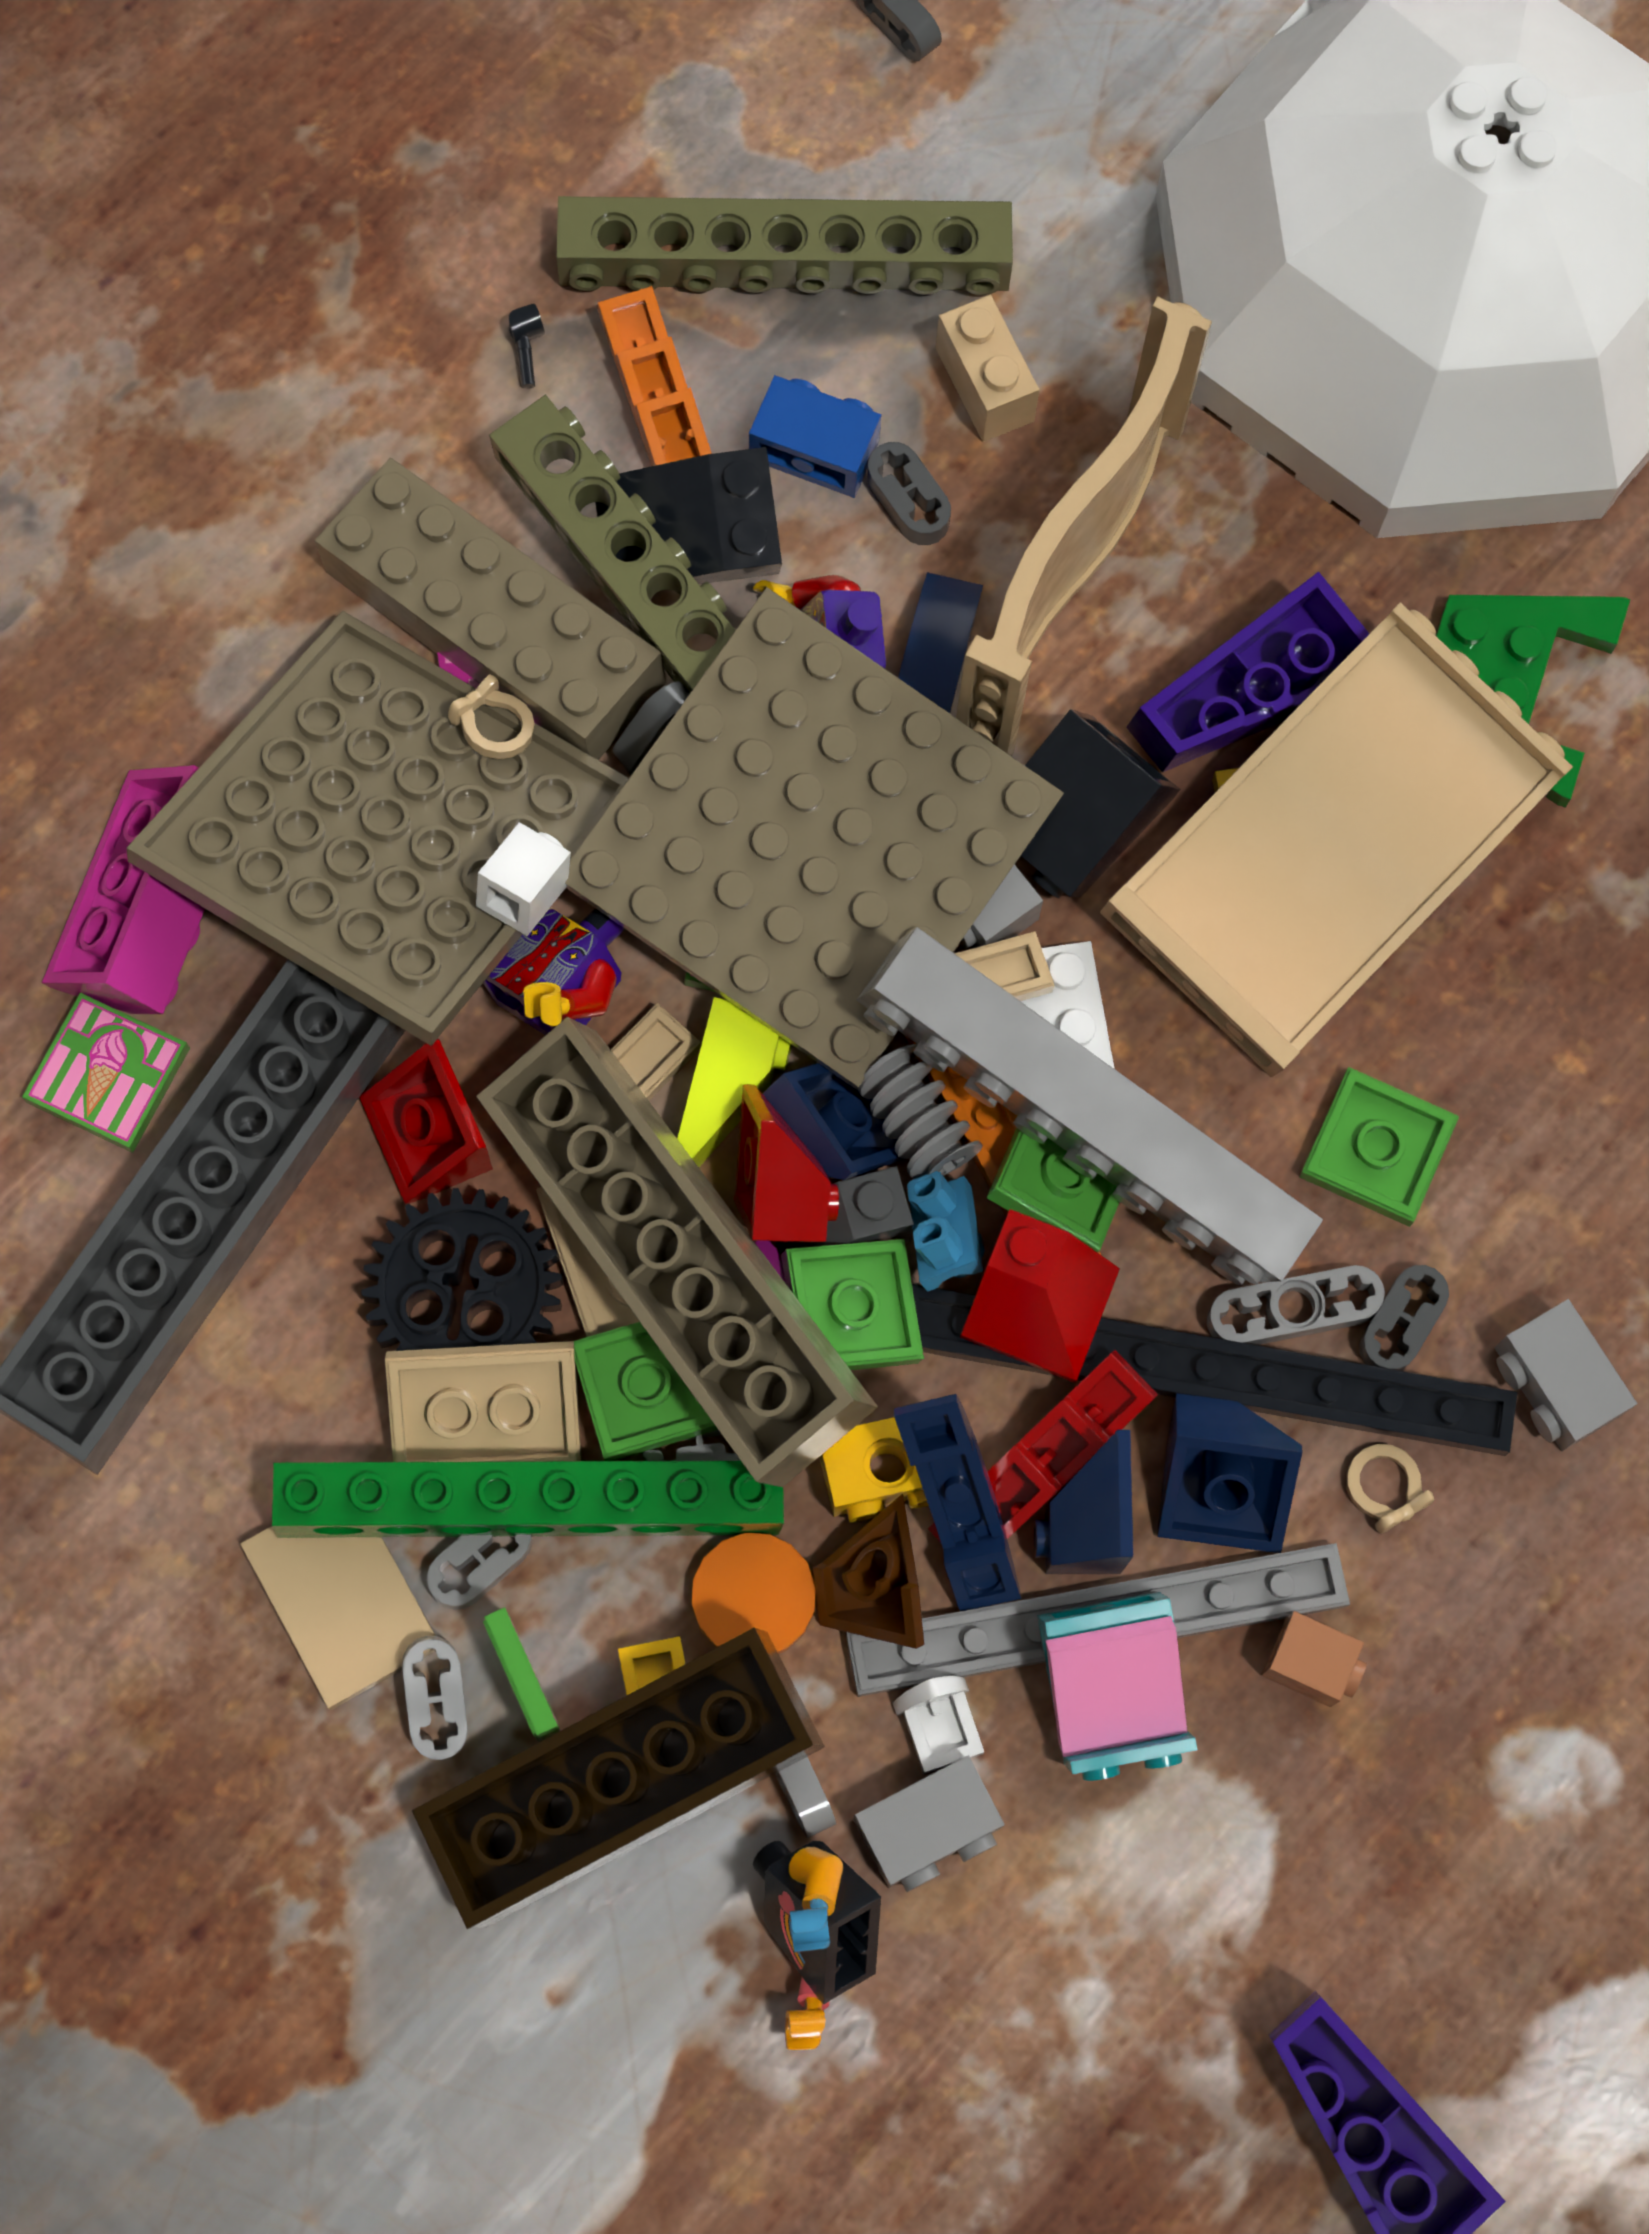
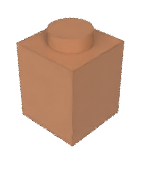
[1261,1611,1367,1707]

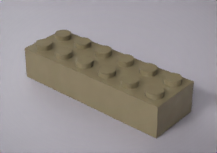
[314,457,666,760]

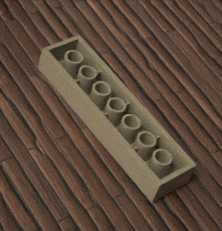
[476,1017,878,1487]

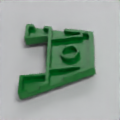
[1435,595,1631,808]

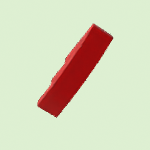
[928,1350,1158,1542]

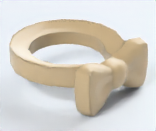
[448,674,535,759]
[1346,1444,1434,1534]

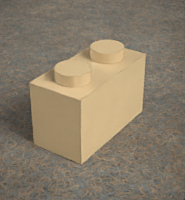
[935,294,1039,442]

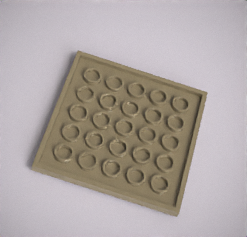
[565,587,1064,1090]
[127,611,629,1046]

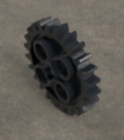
[361,1188,563,1351]

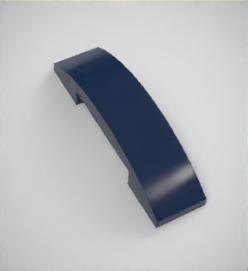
[898,572,983,714]
[894,1394,1021,1612]

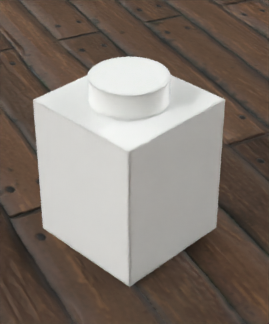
[476,822,571,936]

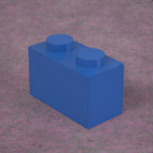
[749,375,882,498]

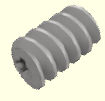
[858,1044,983,1179]

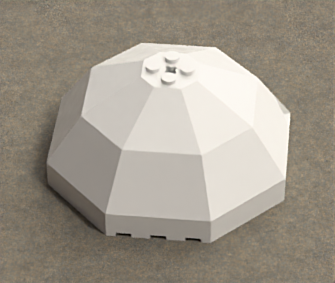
[1156,0,1649,538]

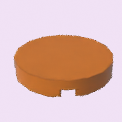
[692,1533,816,1654]

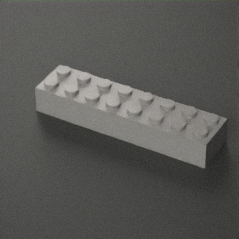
[856,927,1323,1285]

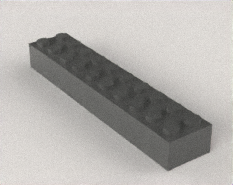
[0,959,406,1475]

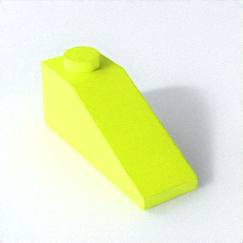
[677,997,792,1167]

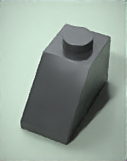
[785,1166,914,1249]

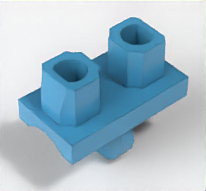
[907,1171,985,1292]

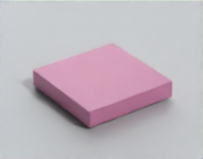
[1045,1616,1187,1757]

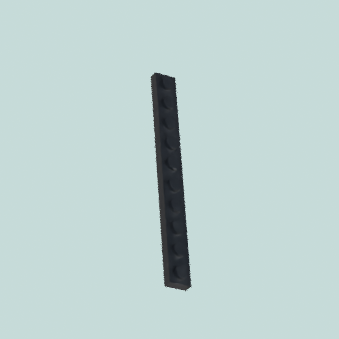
[912,1284,1518,1456]

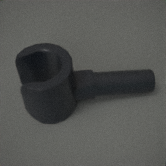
[509,304,545,389]

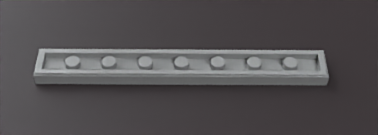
[846,1543,1350,1697]

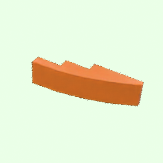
[597,286,712,466]

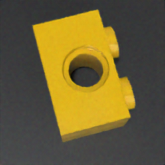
[820,1417,929,1522]

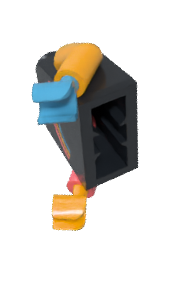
[753,1841,881,2050]

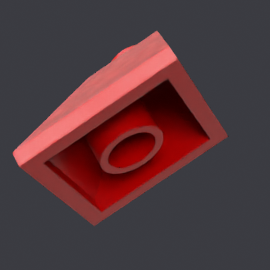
[734,1085,839,1242]
[960,1209,1120,1383]

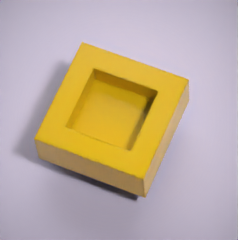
[618,1636,685,1695]

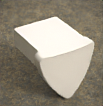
[893,1676,984,1774]

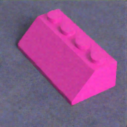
[42,765,205,1014]

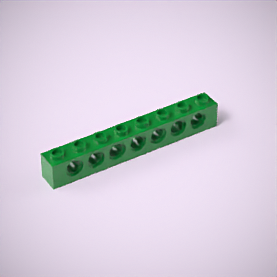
[272,1461,784,1538]

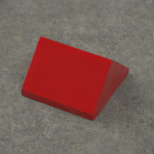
[359,1039,493,1204]

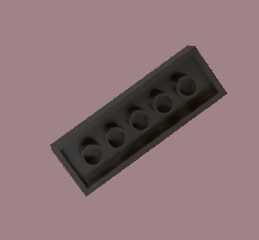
[412,1627,825,1929]

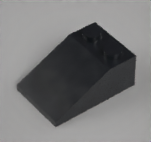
[595,447,782,584]

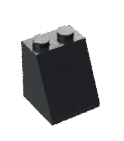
[1021,709,1181,899]

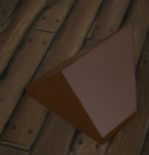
[813,1494,925,1649]

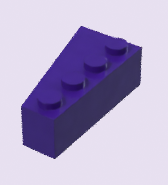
[1126,572,1369,773]
[1269,1991,1506,2234]

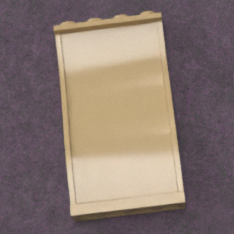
[957,296,1212,757]
[1100,602,1573,1078]

